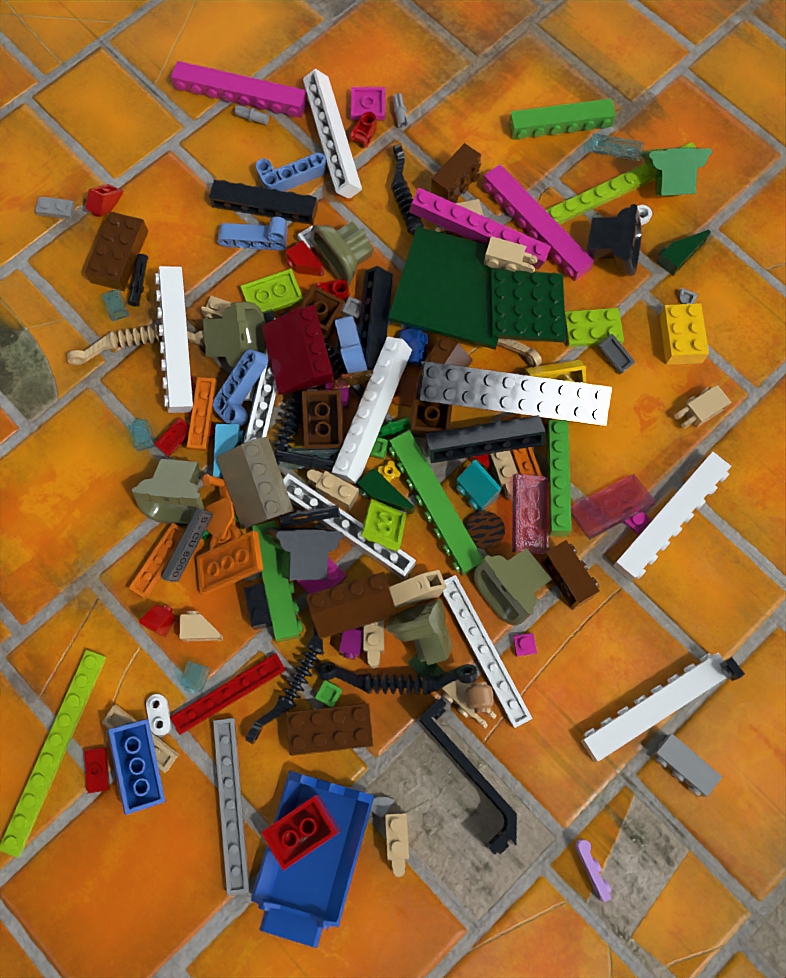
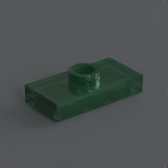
[407,653,446,692]

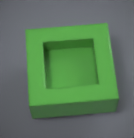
[369,438,390,460]
[315,681,343,708]

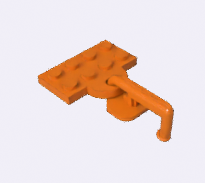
[196,474,263,595]

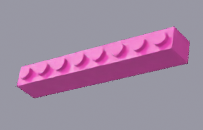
[171,61,308,118]
[483,164,594,281]
[409,188,551,269]

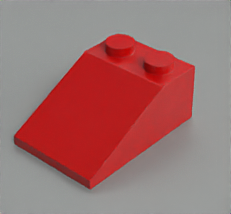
[261,795,341,871]

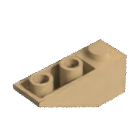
[390,570,447,608]

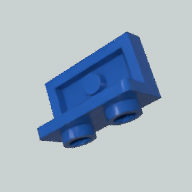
[399,328,428,367]

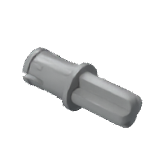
[393,93,409,128]
[235,105,269,125]

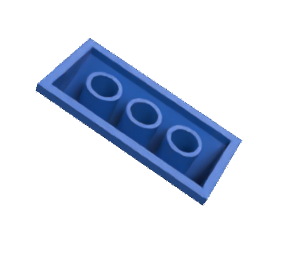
[107,719,165,815]

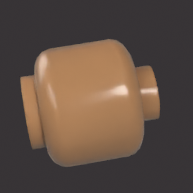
[465,682,494,713]

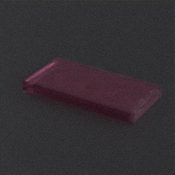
[512,474,549,555]
[571,474,656,540]

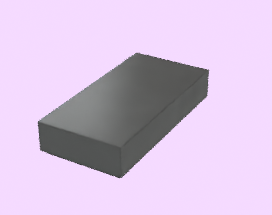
[597,334,635,374]

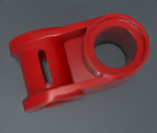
[350,111,377,148]
[315,279,350,301]

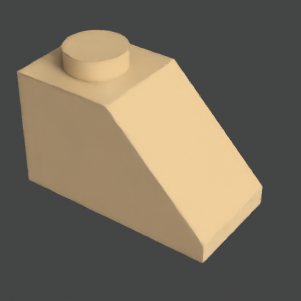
[180,611,223,642]

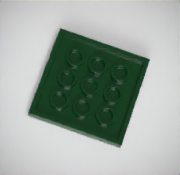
[490,269,566,343]

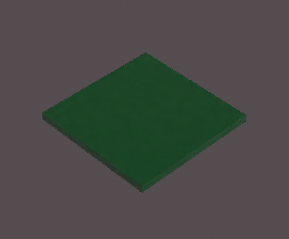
[388,226,498,350]

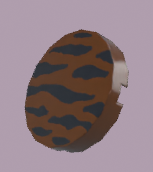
[466,511,505,550]

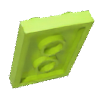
[241,269,304,312]
[565,308,624,348]
[361,499,406,552]

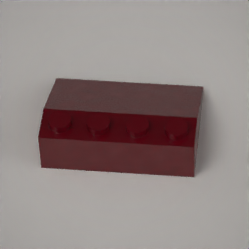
[262,305,334,395]

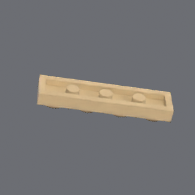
[102,705,179,773]

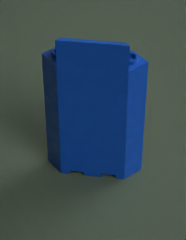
[251,771,374,948]

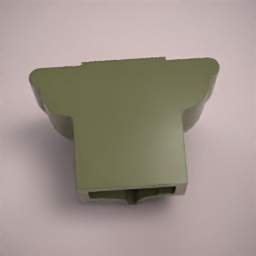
[310,221,374,287]
[203,302,266,367]
[132,459,205,526]
[474,548,552,626]
[387,599,453,665]

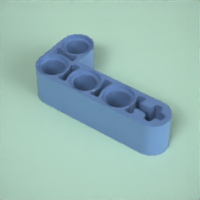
[256,153,327,192]
[218,217,288,251]
[335,315,368,377]
[213,349,268,426]

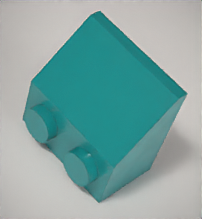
[456,459,501,512]

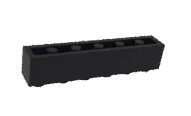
[209,180,318,225]
[358,266,393,377]
[426,415,545,463]

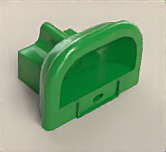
[641,147,712,196]

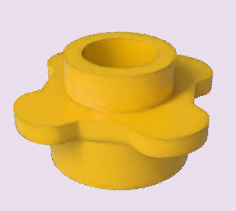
[378,461,401,482]

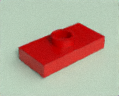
[154,417,190,458]
[84,748,110,794]

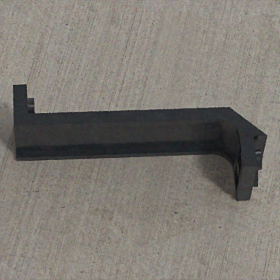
[419,698,517,855]

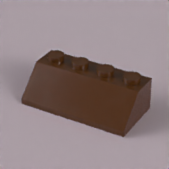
[306,572,398,639]

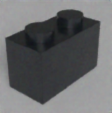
[244,583,273,630]

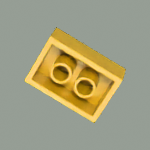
[659,304,709,365]

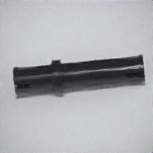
[128,254,149,307]
[275,449,334,472]
[279,505,340,527]

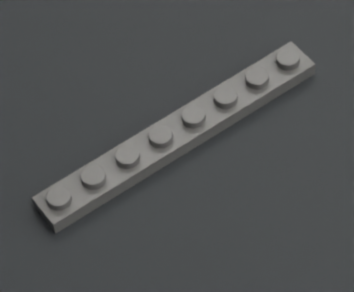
[213,718,250,896]

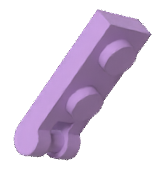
[575,839,612,902]

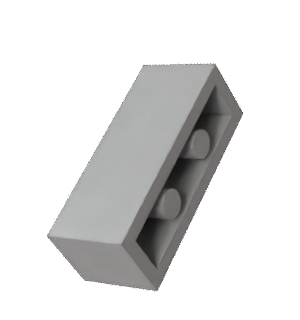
[652,734,722,797]

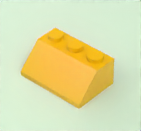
[525,360,587,384]

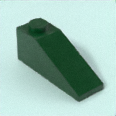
[657,230,711,276]
[357,467,415,514]

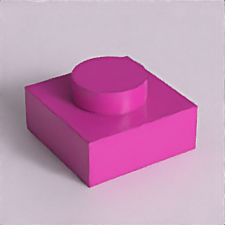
[623,507,651,535]
[513,633,537,657]

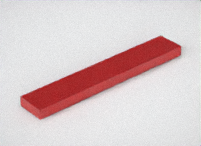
[170,653,287,735]

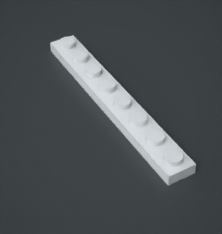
[442,575,533,728]

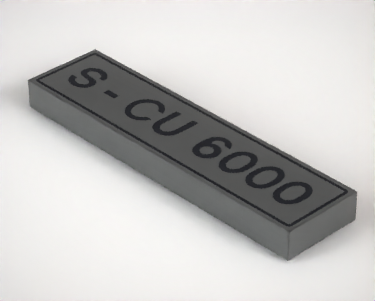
[161,508,213,582]

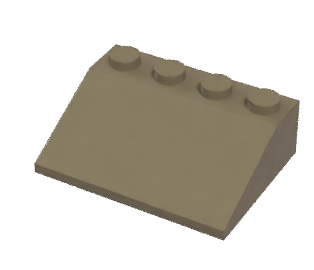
[216,437,294,529]

